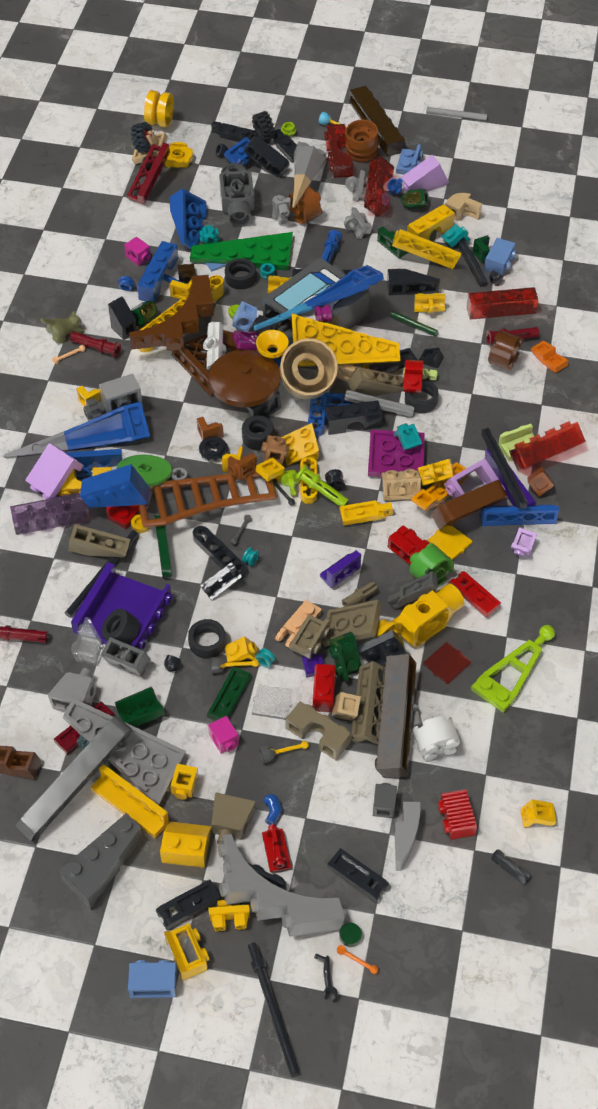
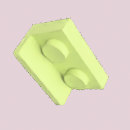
[498,424,541,461]

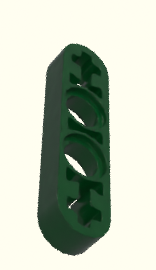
[154,515,172,578]

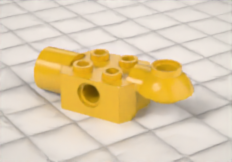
[375,584,465,648]

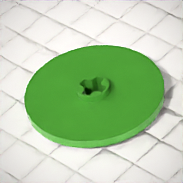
[116,454,172,487]

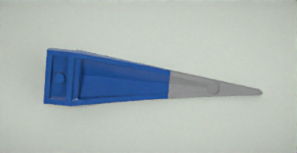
[3,402,150,458]

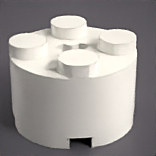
[413,716,460,761]

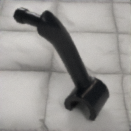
[314,954,338,1002]

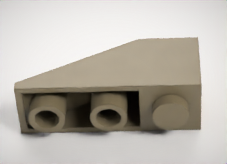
[348,367,404,396]

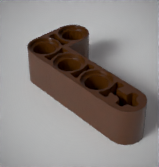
[431,479,508,531]

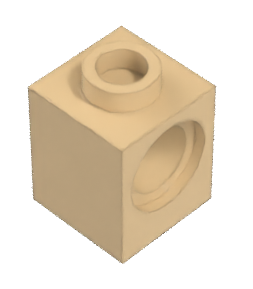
[332,692,361,721]

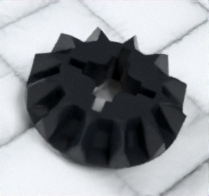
[199,437,228,461]

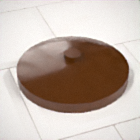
[209,349,280,407]

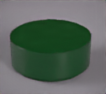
[339,923,362,947]

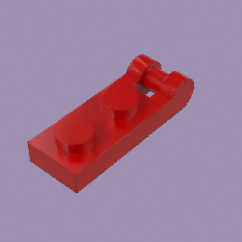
[448,571,501,618]

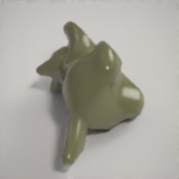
[40,311,85,343]

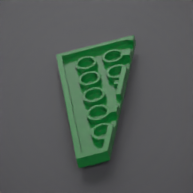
[190,232,293,270]

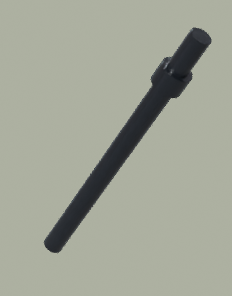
[65,530,139,617]
[248,942,300,1077]

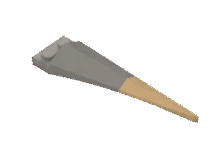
[292,141,327,208]

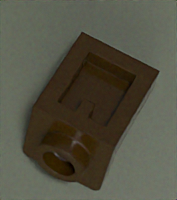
[178,264,195,283]

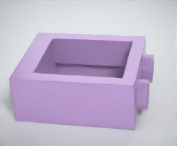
[444,458,505,499]

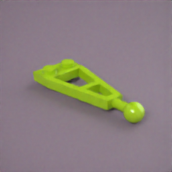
[471,625,555,713]

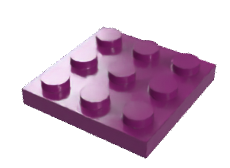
[368,430,425,478]

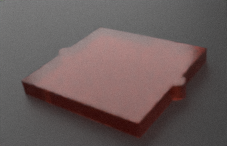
[423,642,471,685]

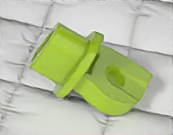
[281,470,300,496]

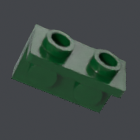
[329,631,362,682]

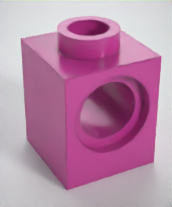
[124,236,151,266]
[208,716,239,754]

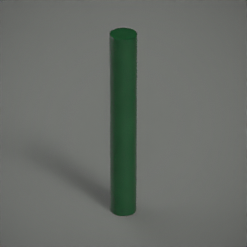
[390,311,438,337]

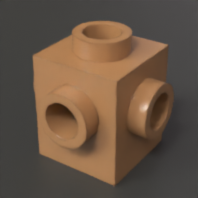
[261,435,288,465]

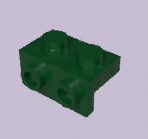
[115,687,165,728]

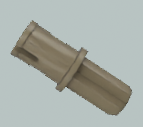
[341,582,378,607]

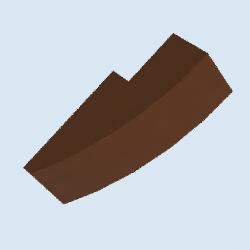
[0,746,42,779]

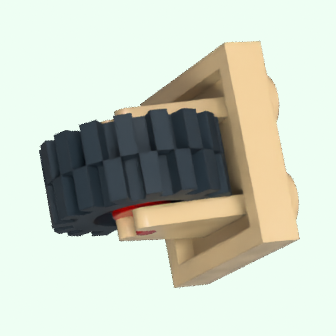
[131,122,168,164]

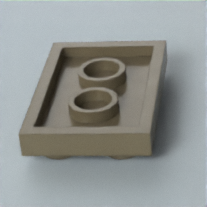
[321,600,382,647]

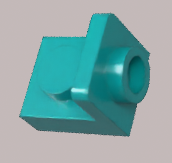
[394,423,422,451]

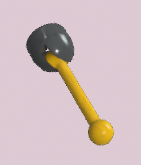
[210,657,259,674]
[259,741,309,764]

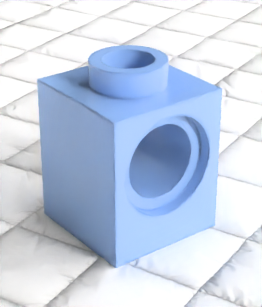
[232,301,257,332]

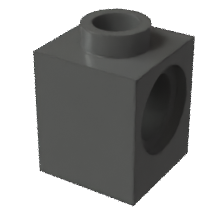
[372,783,397,819]

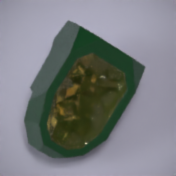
[401,189,429,209]
[131,301,157,326]

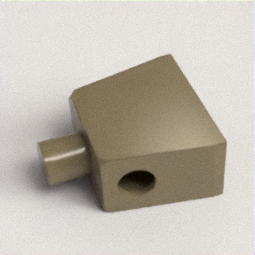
[212,792,256,844]

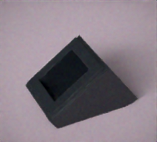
[419,348,444,368]

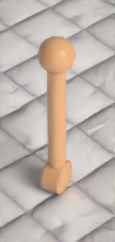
[52,345,86,364]

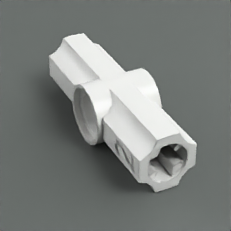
[203,321,226,371]

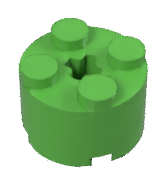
[409,543,454,588]

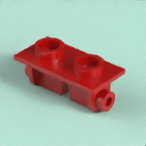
[262,824,291,872]

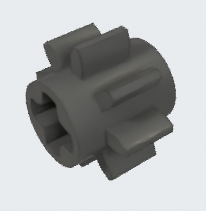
[83,398,105,420]

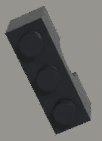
[325,400,382,435]

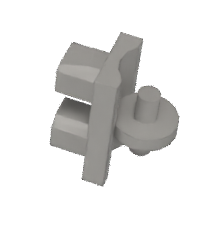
[345,170,372,202]
[272,195,291,225]
[344,207,372,239]

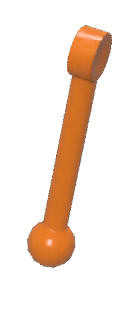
[337,945,379,974]

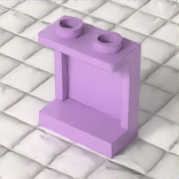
[25,443,84,502]

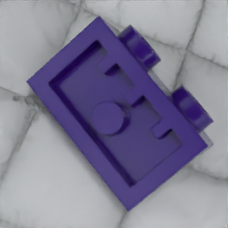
[320,550,362,588]

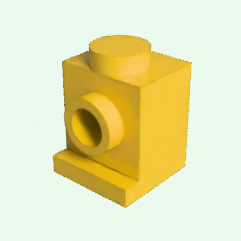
[171,764,199,800]

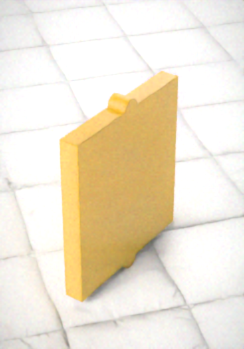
[427,525,473,560]

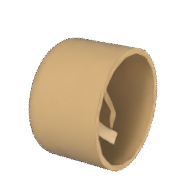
[279,338,338,399]

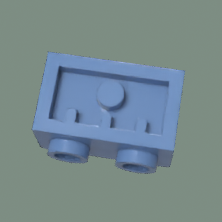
[396,144,423,175]

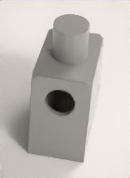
[48,668,96,711]

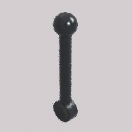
[272,478,295,506]

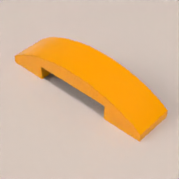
[411,462,470,511]

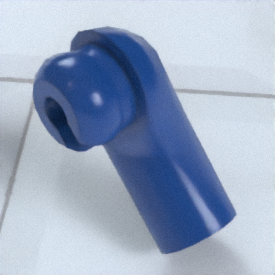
[264,794,282,825]

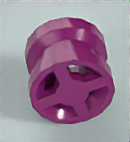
[314,304,332,322]

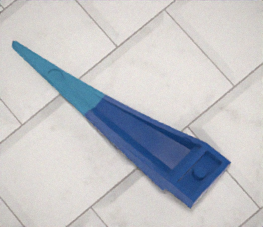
[254,265,384,331]

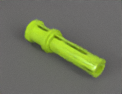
[296,464,349,507]

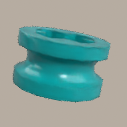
[260,263,275,280]
[242,547,259,566]
[255,648,276,668]

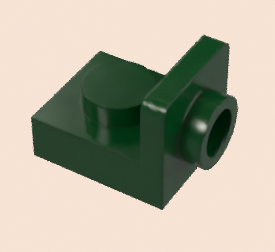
[472,235,490,264]

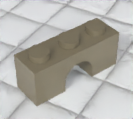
[286,701,351,761]

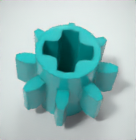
[199,225,219,244]

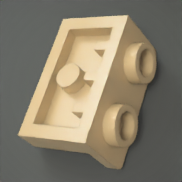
[381,469,421,501]

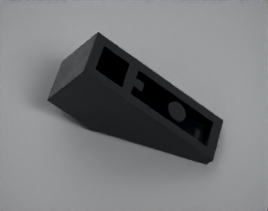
[387,268,440,295]

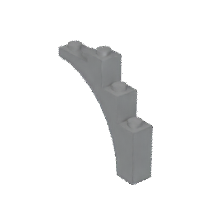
[218,834,345,937]

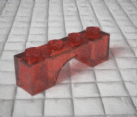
[324,124,353,178]
[364,156,394,217]

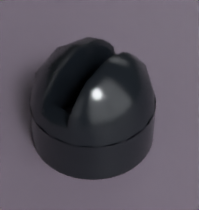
[215,143,228,157]
[489,270,504,284]
[164,655,181,672]

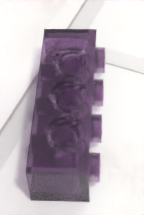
[10,493,91,535]

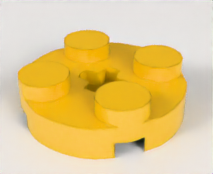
[165,142,193,168]

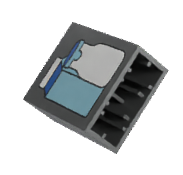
[262,258,370,343]

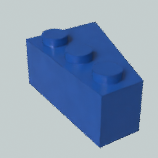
[80,464,150,508]

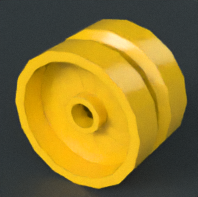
[144,90,174,128]

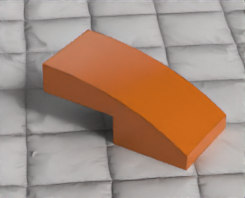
[531,341,568,373]

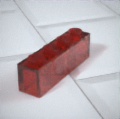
[466,287,538,320]
[509,421,586,471]

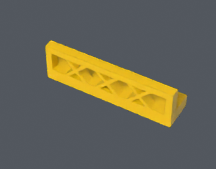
[392,229,461,269]
[91,764,169,839]

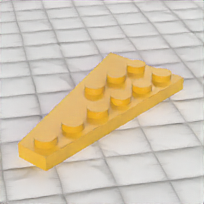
[291,313,400,367]

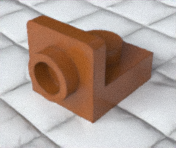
[228,453,257,480]

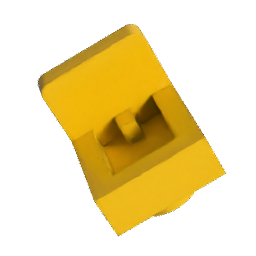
[225,636,258,663]

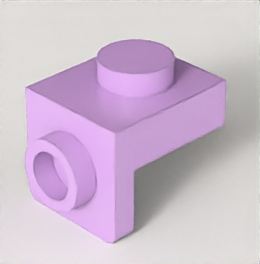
[511,528,537,557]

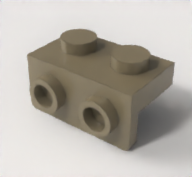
[289,614,331,659]

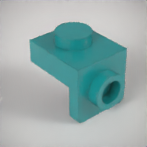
[442,224,470,248]

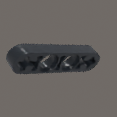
[193,526,246,580]

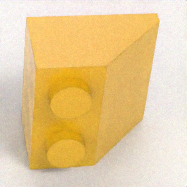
[160,821,212,868]

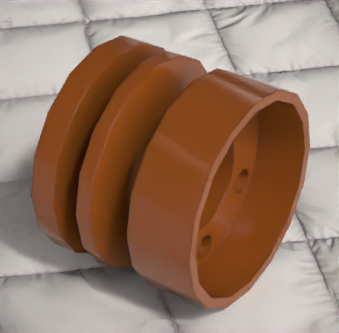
[345,120,378,162]

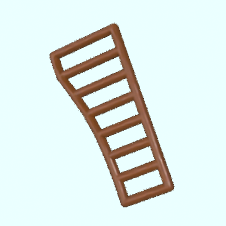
[138,471,277,528]

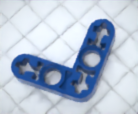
[308,392,353,437]

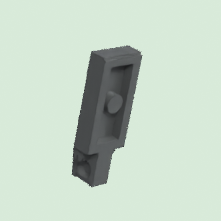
[387,572,437,609]

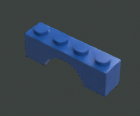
[137,241,178,302]

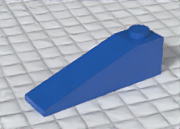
[170,188,207,249]

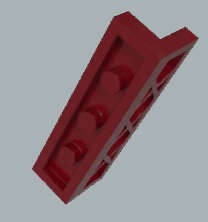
[127,142,170,205]

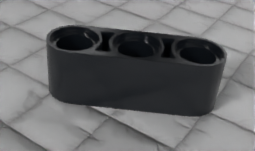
[244,136,290,177]

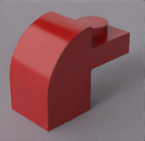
[403,360,423,393]

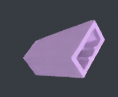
[401,155,449,192]

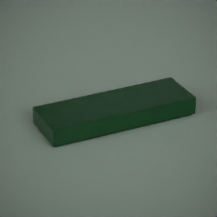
[207,666,252,721]

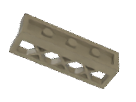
[351,661,385,744]

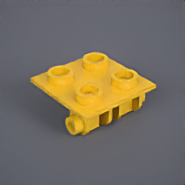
[281,423,319,466]

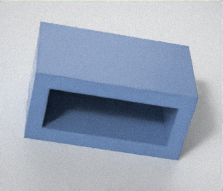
[484,238,517,276]
[128,960,177,998]

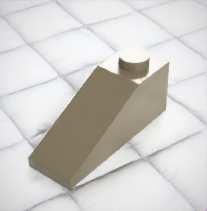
[68,524,130,557]

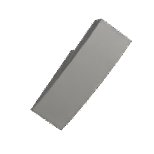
[394,802,420,871]

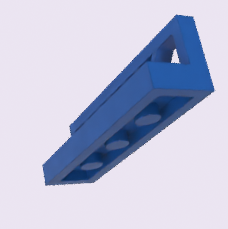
[65,449,123,480]
[480,505,559,526]

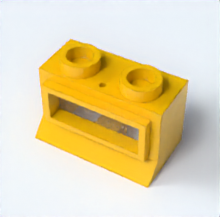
[164,923,209,981]

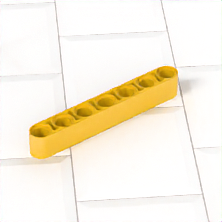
[138,275,224,352]

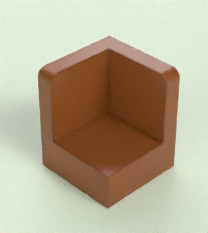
[196,417,224,440]
[527,467,554,496]

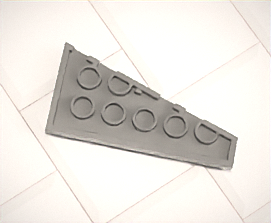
[63,698,186,805]

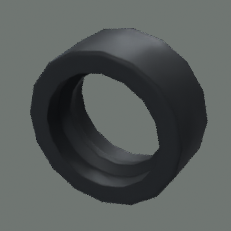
[224,258,256,289]
[405,380,438,413]
[188,619,226,658]

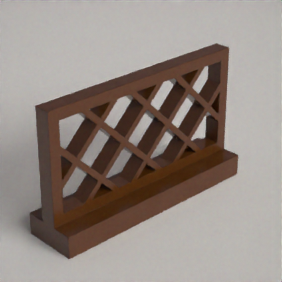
[172,334,226,397]

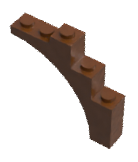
[129,275,214,351]

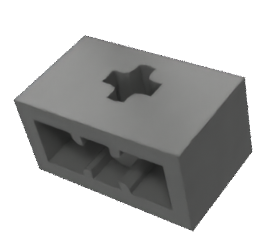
[101,637,151,677]

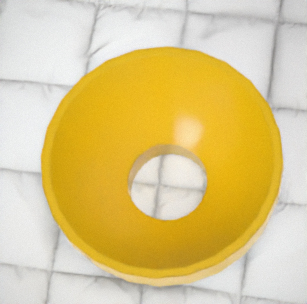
[256,330,289,358]

